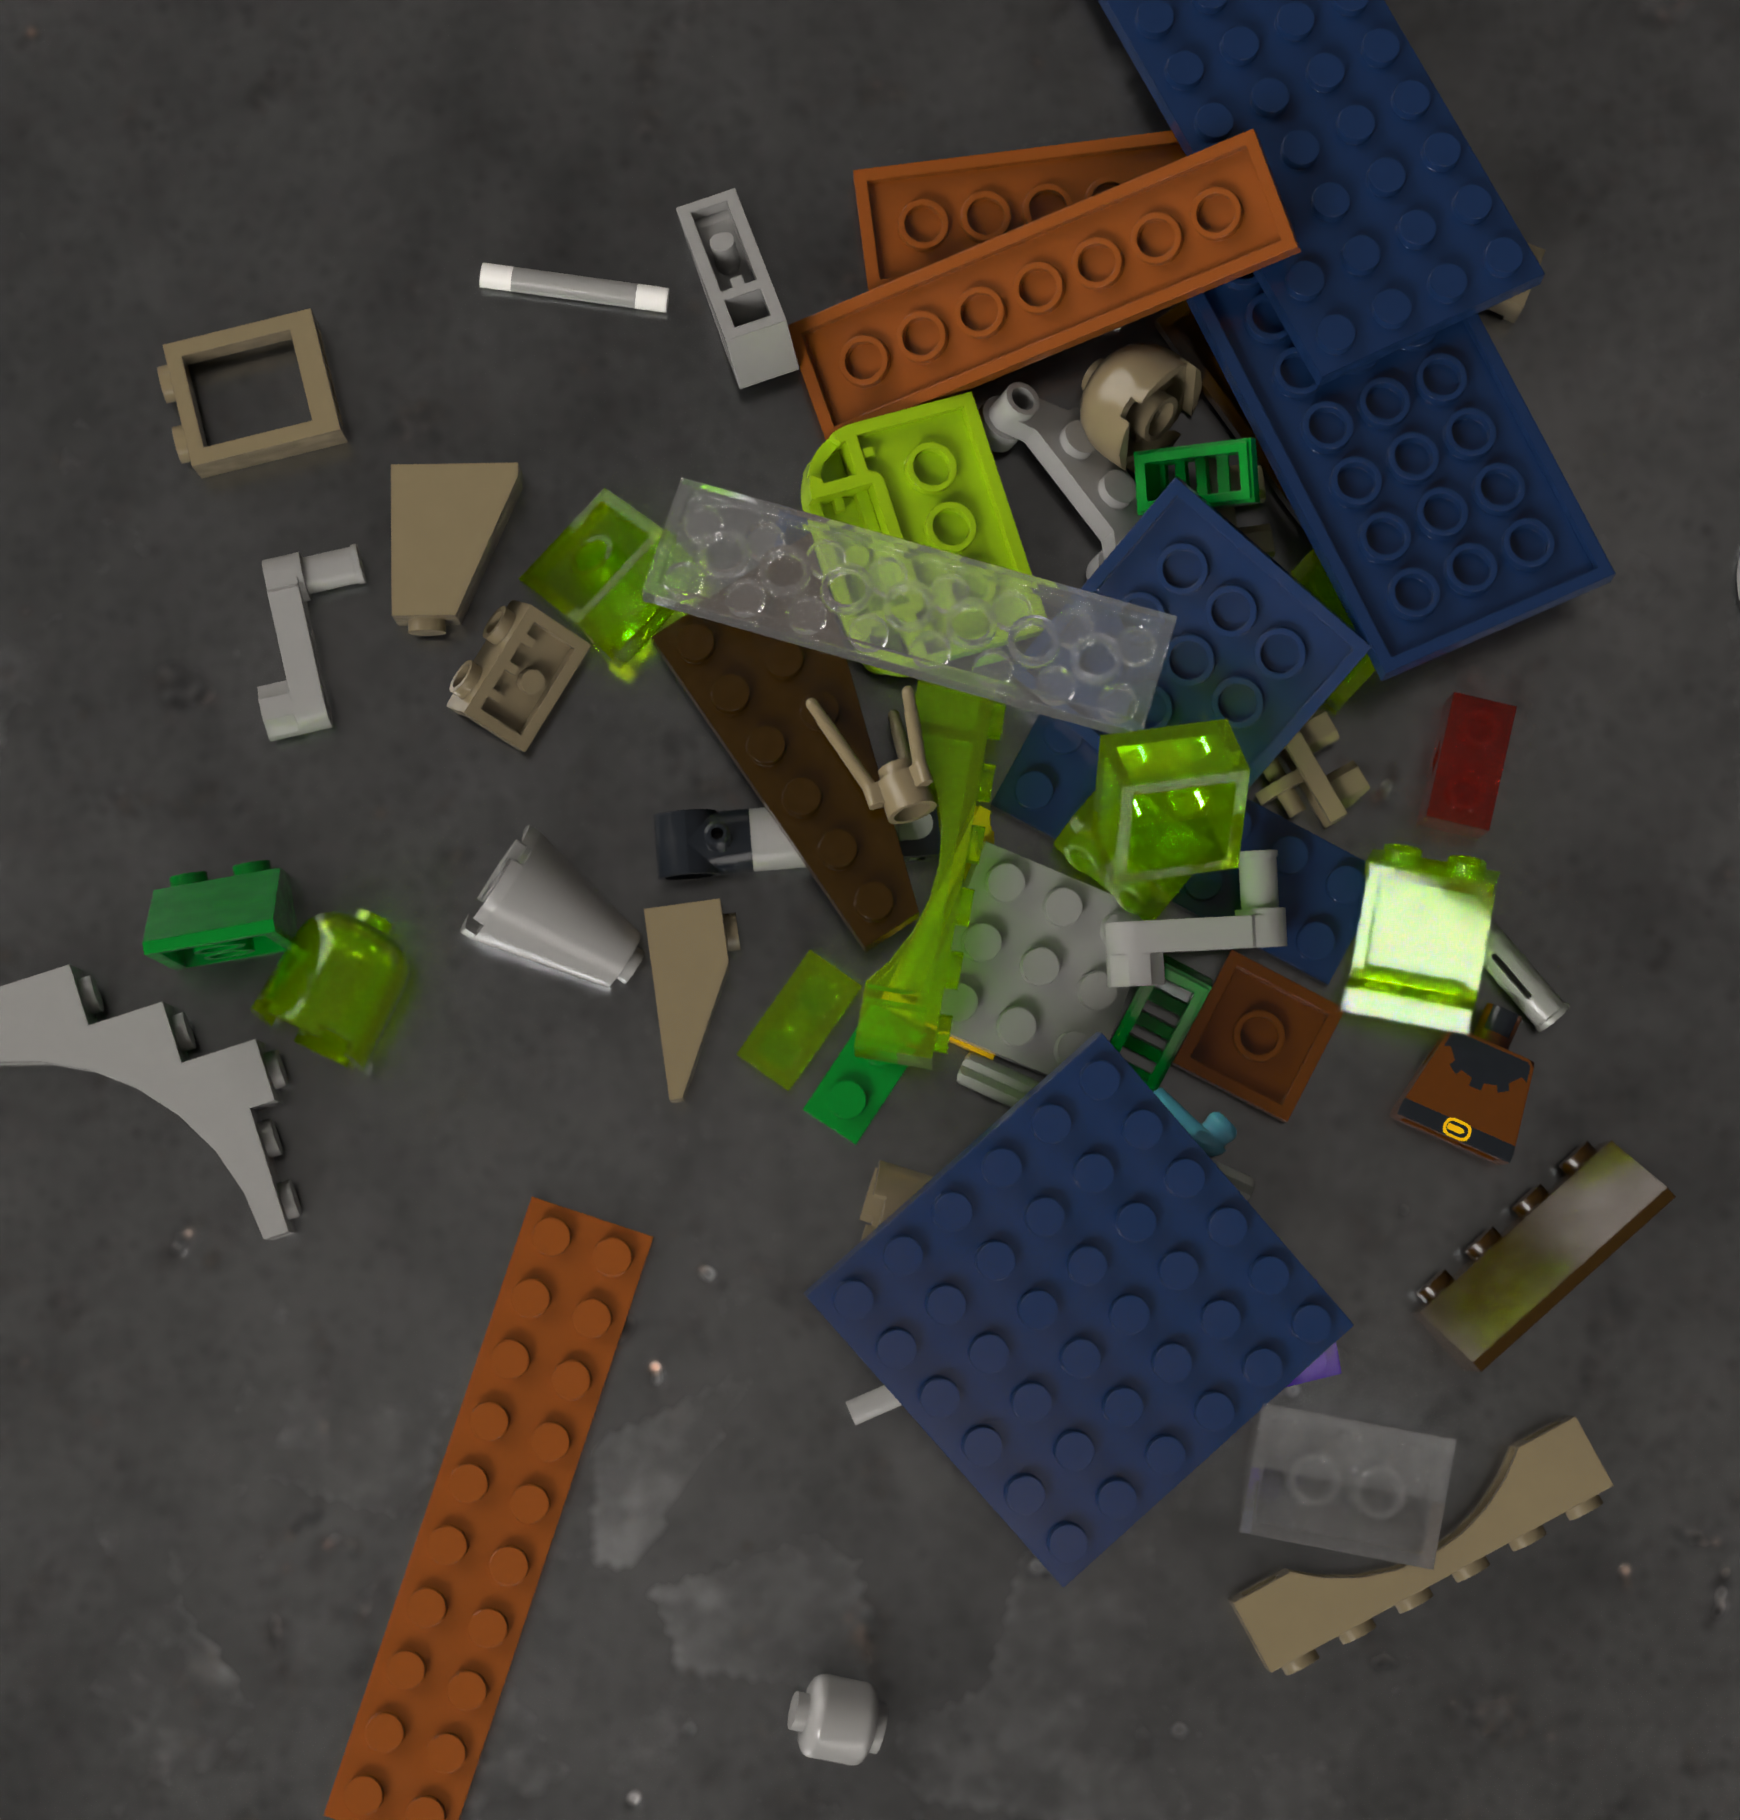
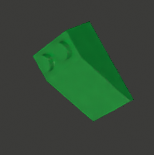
[142,860,301,971]

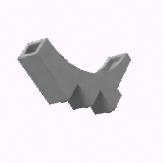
[0,964,302,1241]

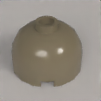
[1080,343,1202,473]

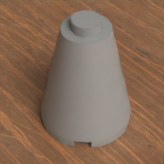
[460,824,645,988]

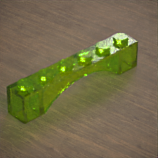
[854,668,1007,1070]

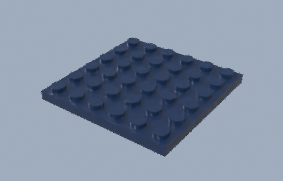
[803,1031,1354,1588]

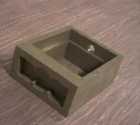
[157,308,348,479]

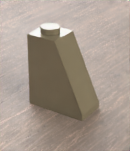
[391,462,523,636]

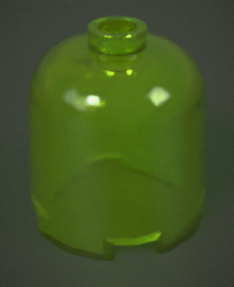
[250,908,410,1071]

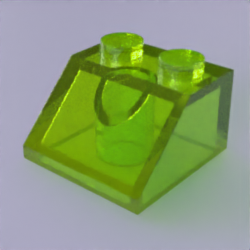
[519,488,708,669]

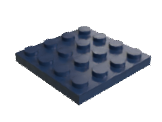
[1009,477,1371,842]

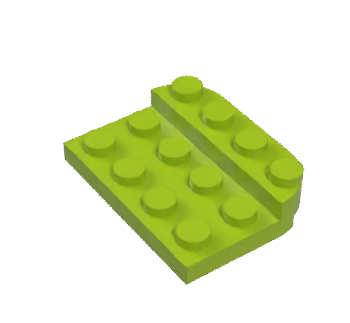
[801,391,1049,677]

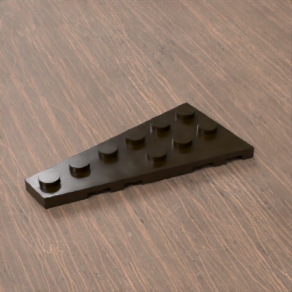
[652,534,919,953]

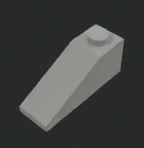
[676,188,799,389]

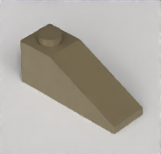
[644,898,741,1103]

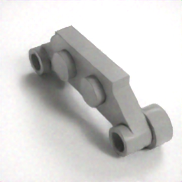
[978,382,1142,580]

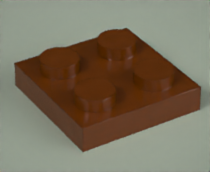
[1172,950,1346,1123]

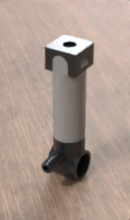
[653,790,945,881]

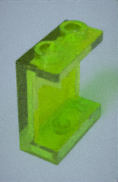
[1341,843,1500,1035]

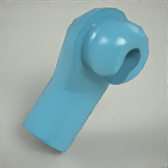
[1154,1087,1237,1157]

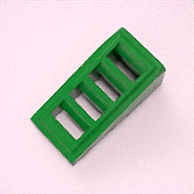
[1134,437,1260,516]
[1110,954,1213,1092]

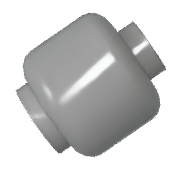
[787,1674,888,1766]

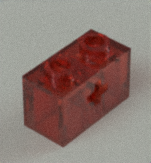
[1417,692,1517,839]

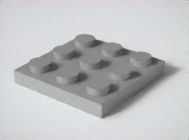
[910,841,1158,1076]

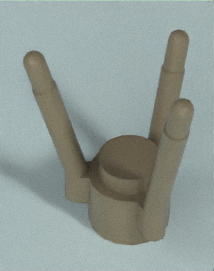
[806,686,937,824]

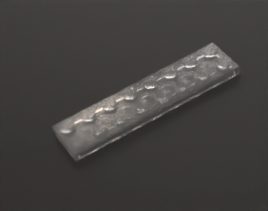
[642,477,1177,742]

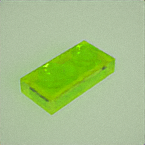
[736,950,862,1092]

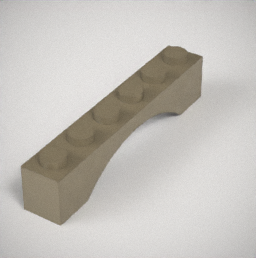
[1228,1415,1614,1676]

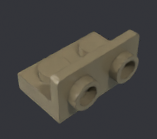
[447,600,591,752]

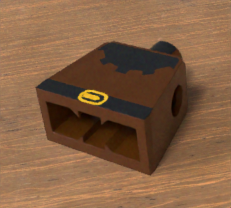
[1389,1003,1534,1165]

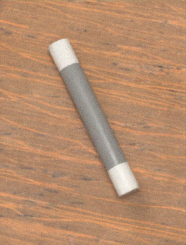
[479,262,670,313]

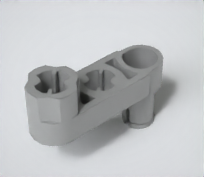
[257,544,366,742]
[1104,850,1288,988]

